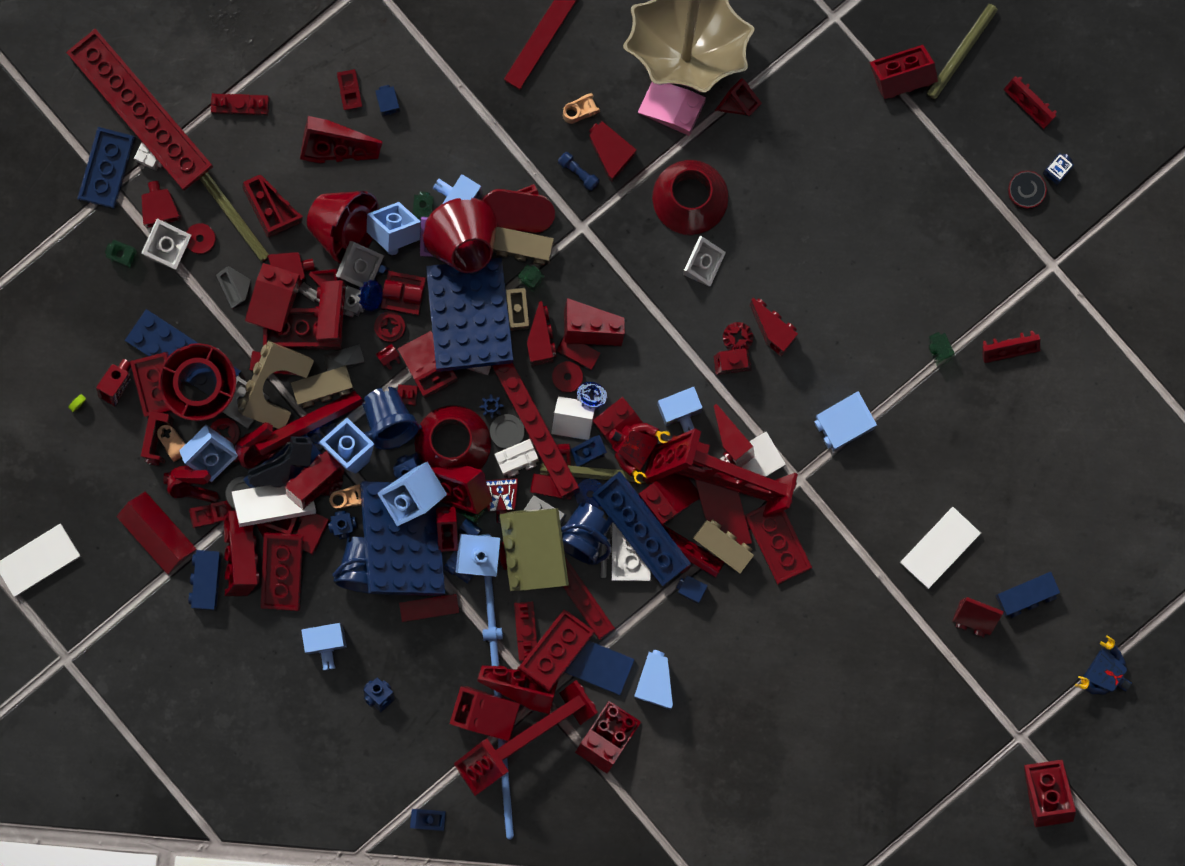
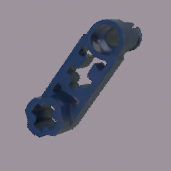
[443,519,482,584]

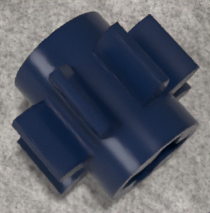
[480,394,504,419]

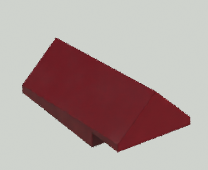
[116,491,197,575]

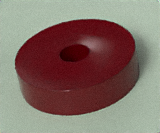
[186,223,216,255]
[552,361,583,393]

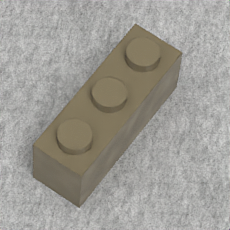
[493,227,554,265]
[291,366,354,408]
[693,519,754,573]

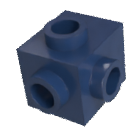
[393,452,423,479]
[328,511,357,539]
[363,677,395,713]

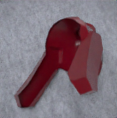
[234,422,284,469]
[163,466,220,503]

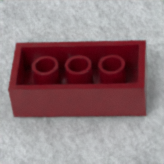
[263,308,342,350]

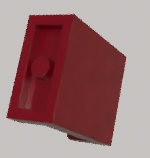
[141,411,174,466]

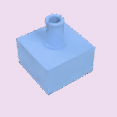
[433,174,483,204]
[367,202,421,255]
[657,387,702,433]
[179,425,238,482]
[455,534,500,577]
[301,623,347,670]

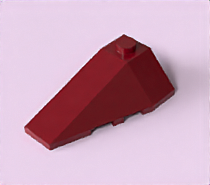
[300,116,382,163]
[477,666,559,714]

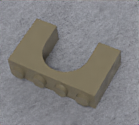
[238,341,314,429]

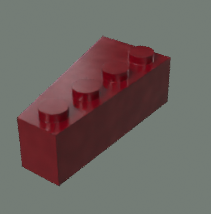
[224,511,259,596]

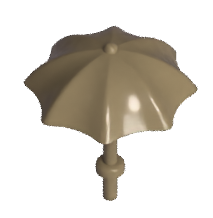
[623,0,755,92]

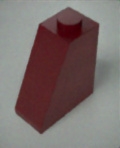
[589,121,637,182]

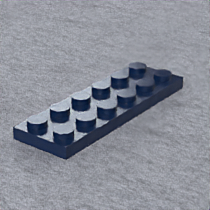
[125,309,241,396]
[592,471,691,586]

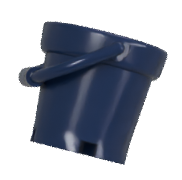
[362,387,422,450]
[561,502,613,565]
[333,537,369,593]

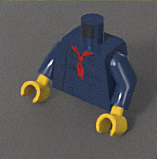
[1075,636,1132,695]

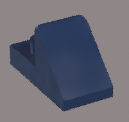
[570,435,607,466]
[410,809,446,831]

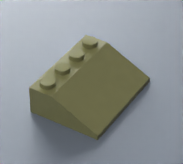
[500,508,569,591]

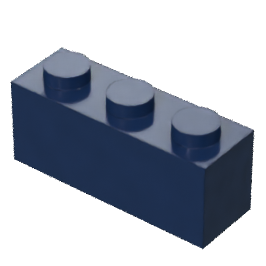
[188,550,222,611]
[995,572,1060,618]

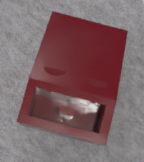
[750,298,798,357]
[527,301,557,367]
[398,331,458,399]
[449,686,520,741]
[575,701,641,774]

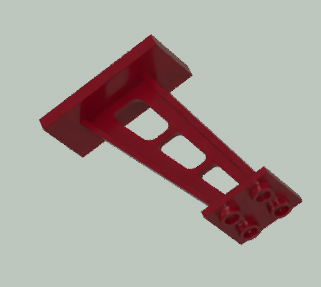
[642,429,798,517]
[454,680,598,796]

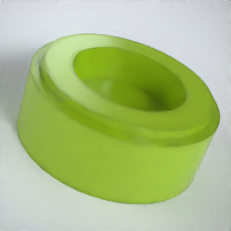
[68,394,86,412]

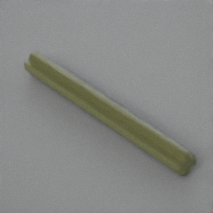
[927,4,998,99]
[200,172,269,262]
[540,463,653,484]

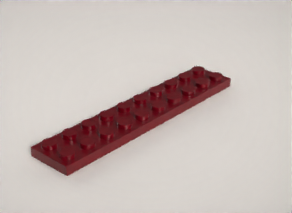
[66,29,213,191]

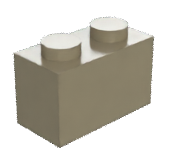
[506,288,529,331]

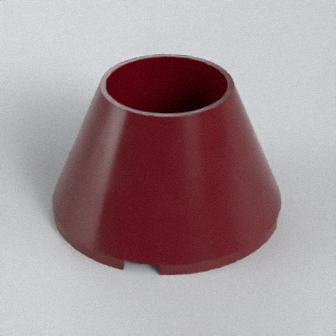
[652,160,728,235]
[307,191,379,264]
[422,198,497,273]
[159,343,237,421]
[415,405,491,470]

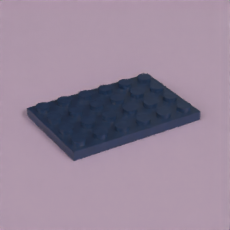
[426,257,514,372]
[360,481,445,596]

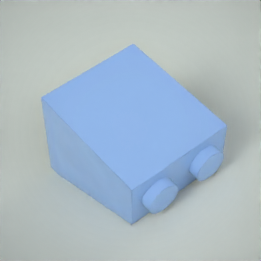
[814,391,877,451]
[319,418,374,474]
[377,462,447,526]
[634,650,673,710]

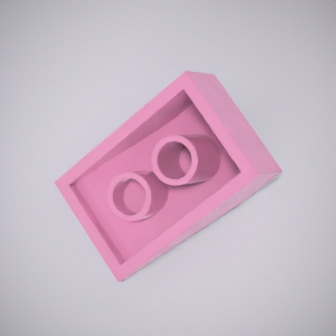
[638,82,706,136]

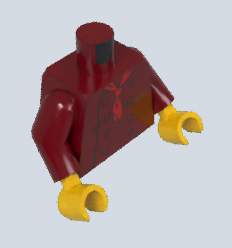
[609,423,670,484]

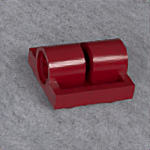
[381,271,426,316]

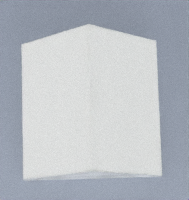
[141,219,191,270]
[683,236,726,286]
[551,396,596,440]

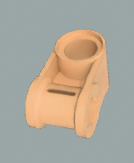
[563,93,600,124]
[157,425,185,462]
[330,484,362,510]

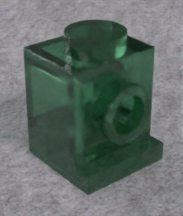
[412,192,434,221]
[105,239,137,268]
[518,265,545,292]
[928,332,955,364]

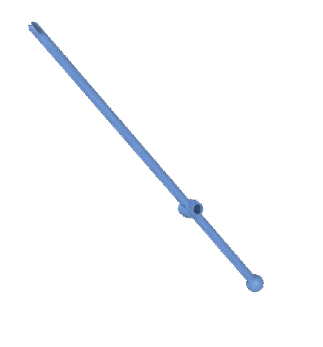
[479,534,514,839]

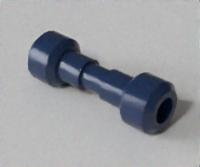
[558,152,600,191]

